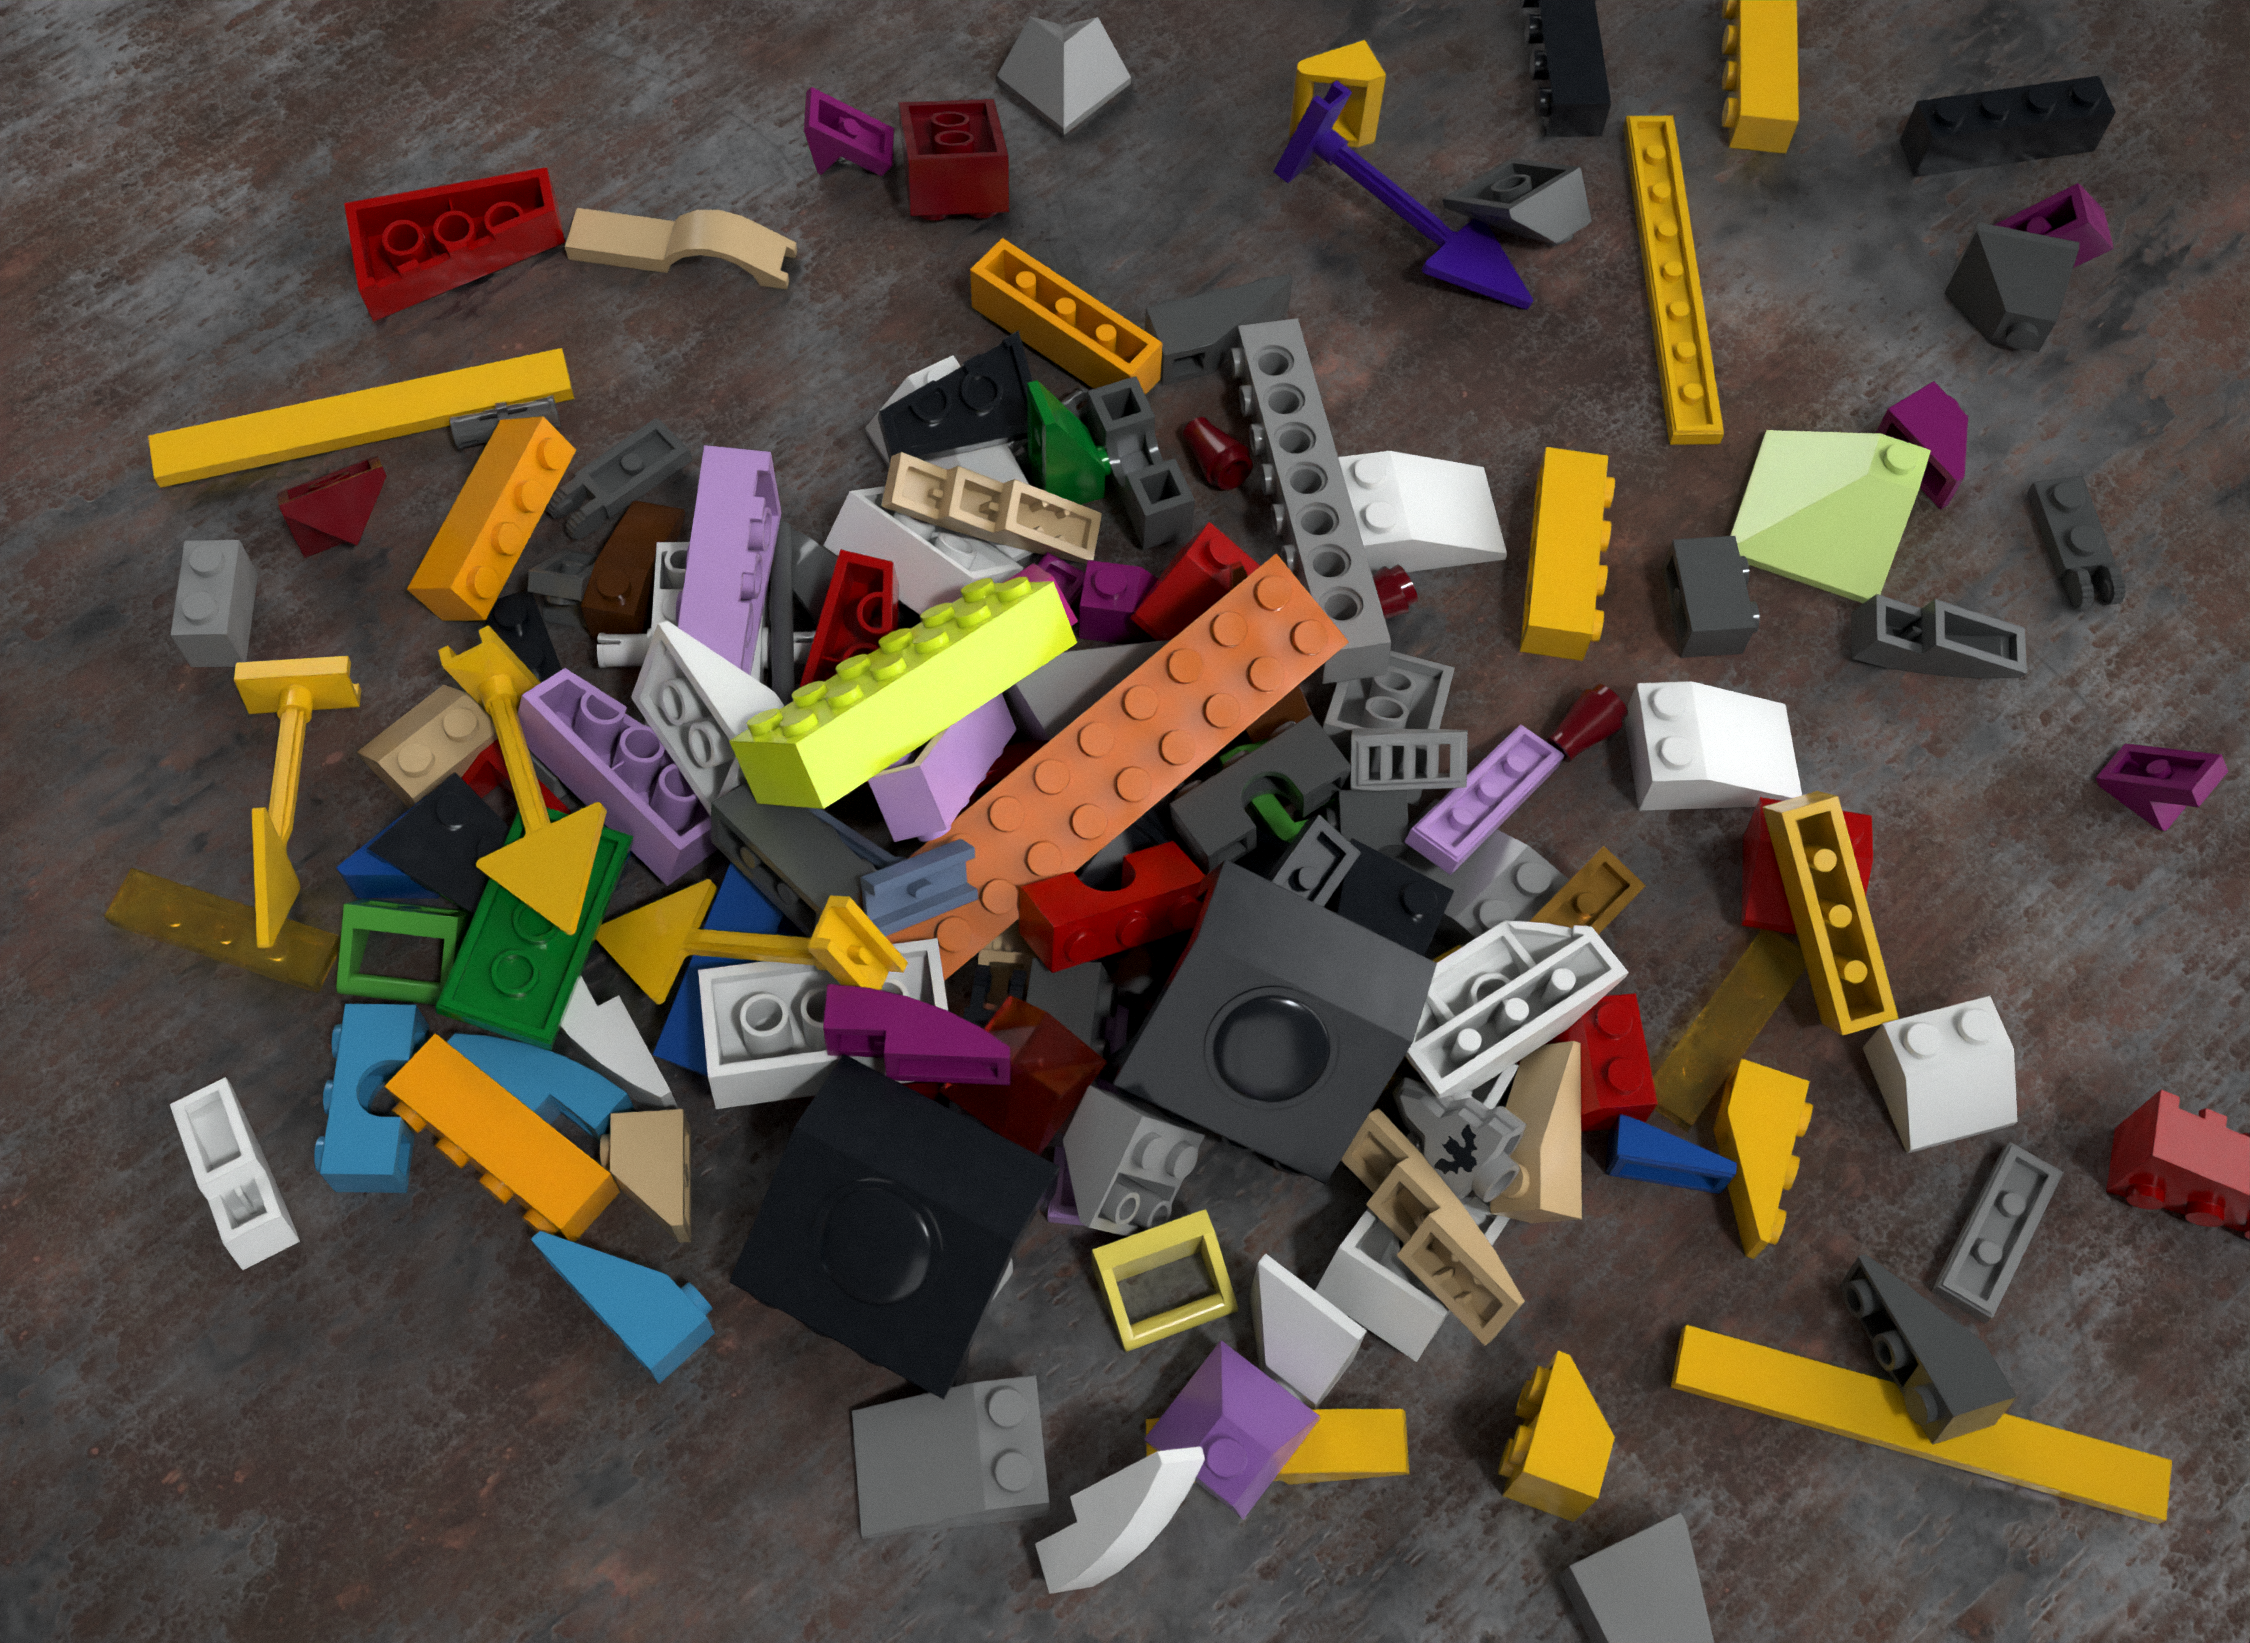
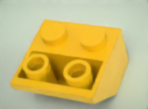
[1498,1351,1615,1522]

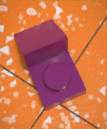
[804,87,894,176]
[2095,743,2228,831]

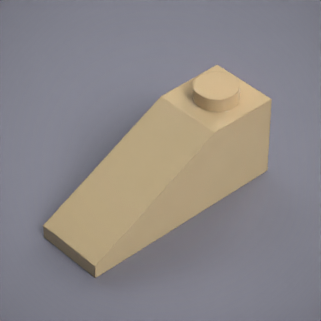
[1490,1041,1582,1223]

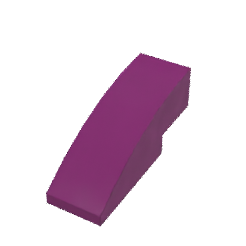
[823,984,1011,1085]

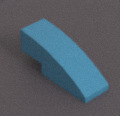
[447,1033,636,1144]

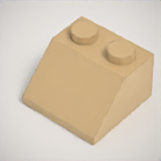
[357,685,498,809]

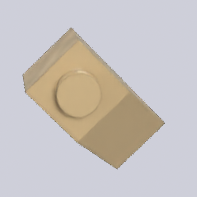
[600,1109,691,1243]

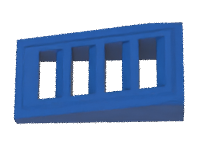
[1605,1114,1737,1194]

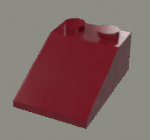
[898,99,1009,220]

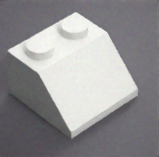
[1863,996,2017,1154]

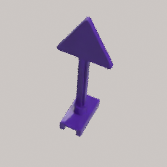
[1273,80,1533,310]

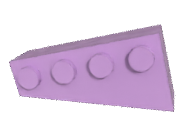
[676,445,781,676]
[518,668,718,886]
[868,693,1017,842]

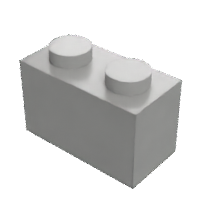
[170,540,258,667]

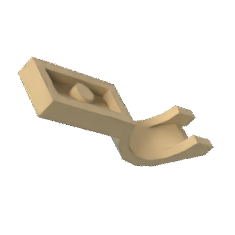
[565,208,797,289]

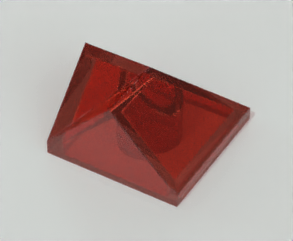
[939,994,1106,1156]

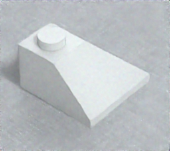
[1249,1253,1366,1410]

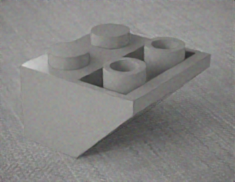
[1063,1085,1205,1237]

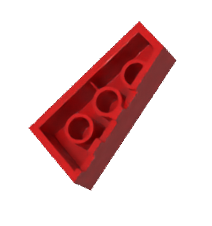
[344,167,565,322]
[799,549,899,794]
[2106,1089,2250,1240]

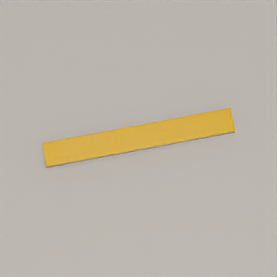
[1623,116,1724,445]
[148,348,574,488]
[1671,1325,2172,1525]

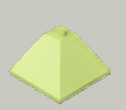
[1730,430,1931,603]

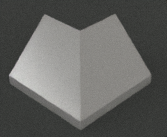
[997,16,1131,135]

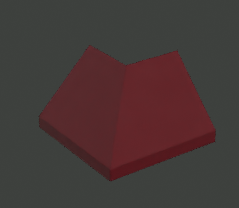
[277,455,387,558]

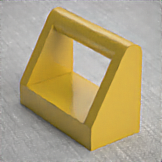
[1289,40,1386,147]

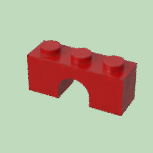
[1019,841,1205,973]

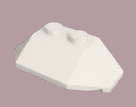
[1405,920,1628,1099]

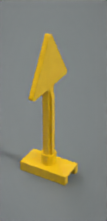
[438,625,607,935]
[234,656,361,949]
[596,879,908,1005]

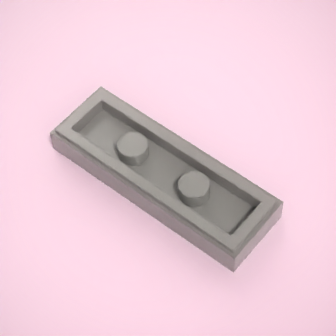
[1931,1142,2064,1324]

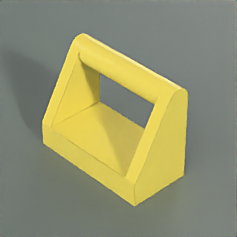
[1091,1209,1238,1353]

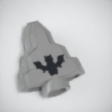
[1392,1077,1527,1206]

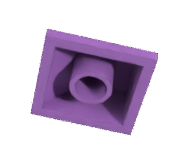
[1144,1340,1320,1520]

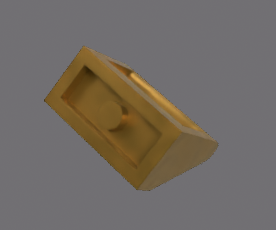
[1529,846,1646,935]

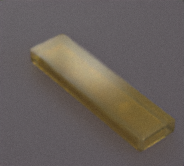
[104,868,341,993]
[1653,929,1806,1132]

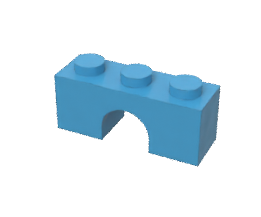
[314,1004,429,1193]

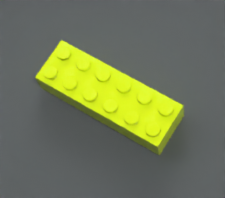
[729,577,1077,809]

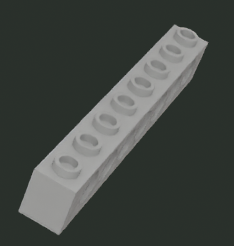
[1229,318,1392,684]

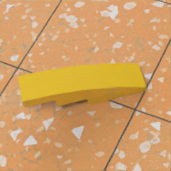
[1146,1409,1409,1485]

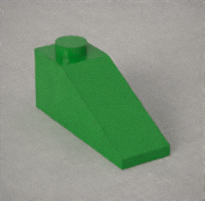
[1027,380,1111,505]

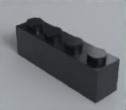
[1519,0,1611,137]
[1899,76,2116,177]

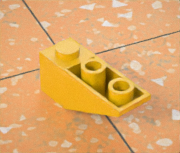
[1713,1058,1813,1259]

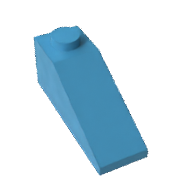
[531,1231,715,1384]

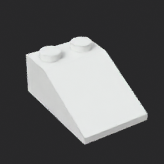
[1338,451,1507,575]
[631,621,784,816]
[1625,681,1802,811]
[1315,1195,1510,1362]

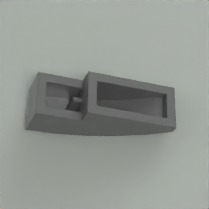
[1851,594,2027,679]

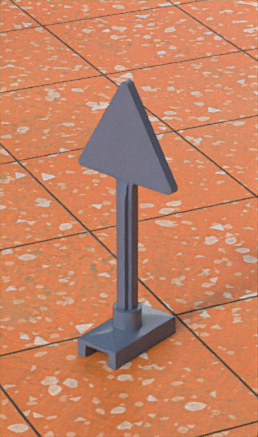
[807,808,978,936]

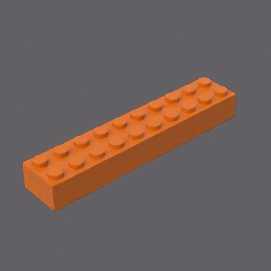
[885,553,1349,981]

